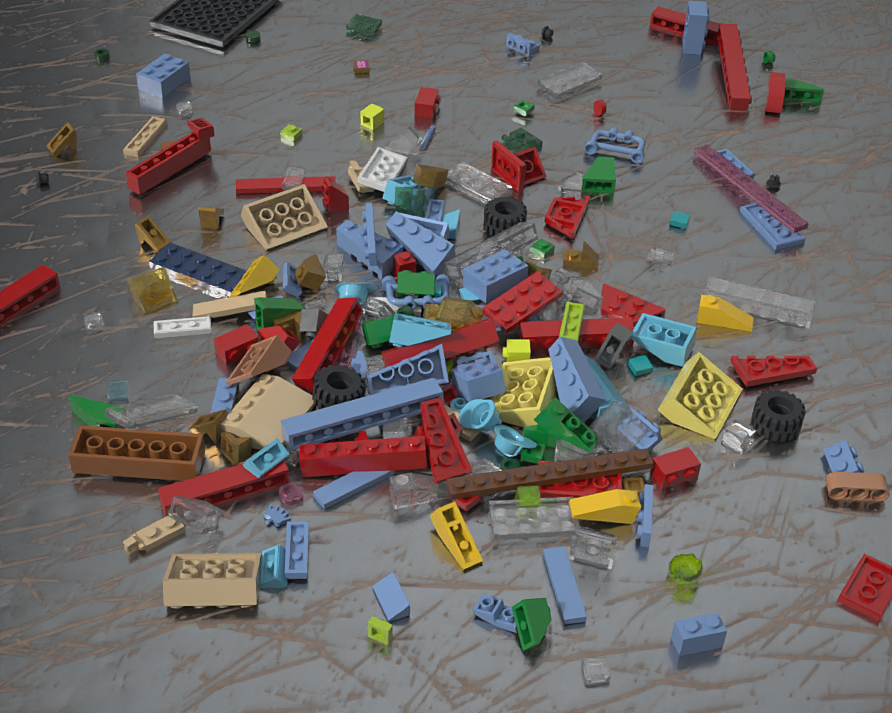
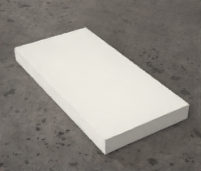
[357,147,408,192]

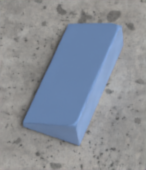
[373,572,410,622]

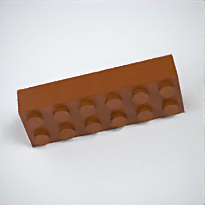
[68,425,205,481]

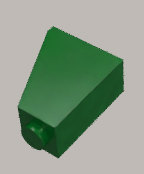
[581,157,616,194]
[254,297,305,330]

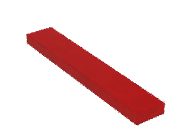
[236,176,336,194]

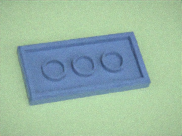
[740,200,806,250]

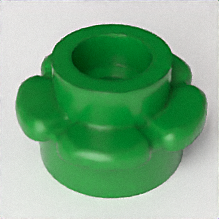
[763,50,776,65]

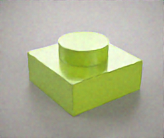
[280,124,302,141]
[368,616,393,645]

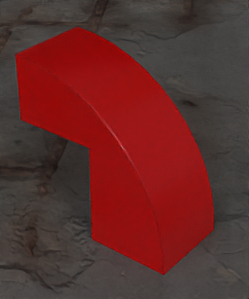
[765,72,786,113]

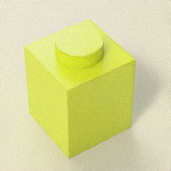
[360,104,384,130]
[502,339,531,362]

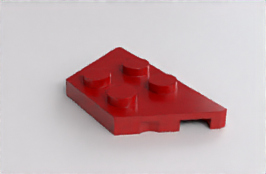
[544,196,590,238]
[601,283,666,327]

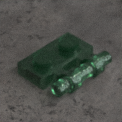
[346,14,382,36]
[501,128,543,152]
[394,186,426,218]

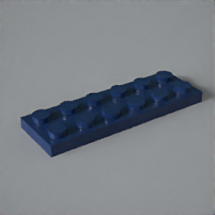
[149,242,247,297]

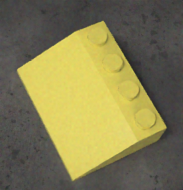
[658,352,743,439]
[489,357,558,427]

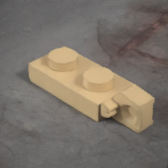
[348,161,375,193]
[123,513,185,555]

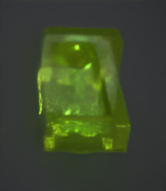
[515,485,541,508]

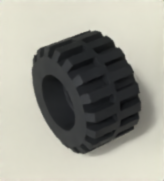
[483,197,527,239]
[312,364,365,409]
[751,390,806,442]

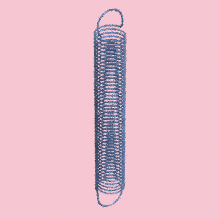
[419,123,436,151]

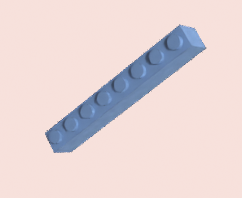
[281,378,443,451]

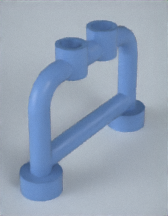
[584,128,645,164]
[382,274,451,310]

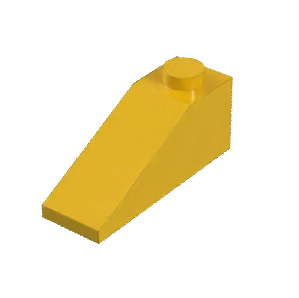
[229,255,280,297]
[697,294,754,332]
[569,489,641,524]
[430,502,483,570]

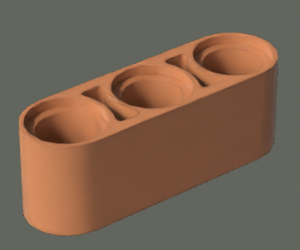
[825,472,890,502]

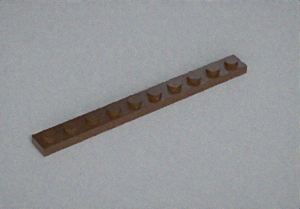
[446,448,654,500]

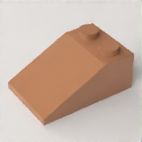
[226,335,292,386]

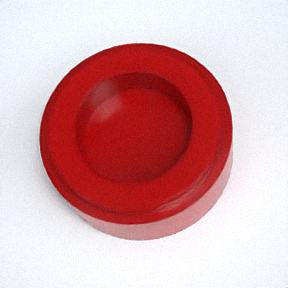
[593,100,607,116]

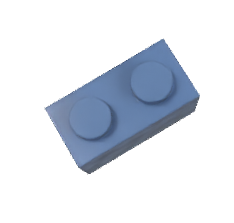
[671,613,727,656]

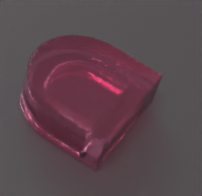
[279,481,303,504]

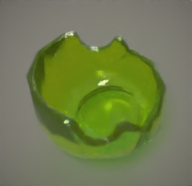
[669,553,703,586]

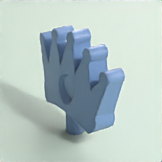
[264,504,291,527]

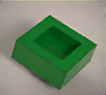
[513,99,535,116]
[530,238,555,259]
[521,442,546,464]

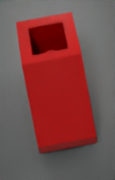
[322,176,349,214]
[257,326,300,353]

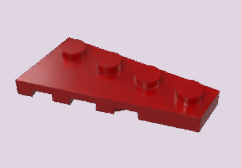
[730,356,817,387]
[420,397,473,484]

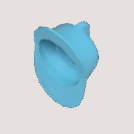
[334,282,378,305]
[459,399,502,431]
[494,425,537,457]

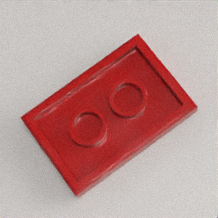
[491,140,526,193]
[837,553,892,622]

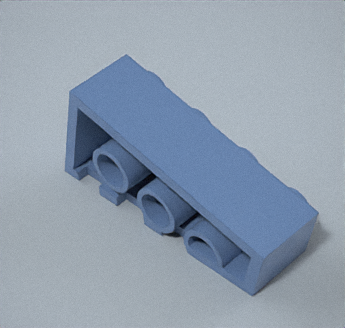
[386,211,456,281]
[336,220,403,280]
[548,337,606,422]
[367,344,449,395]

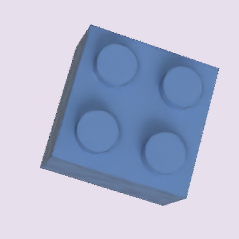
[451,358,506,402]

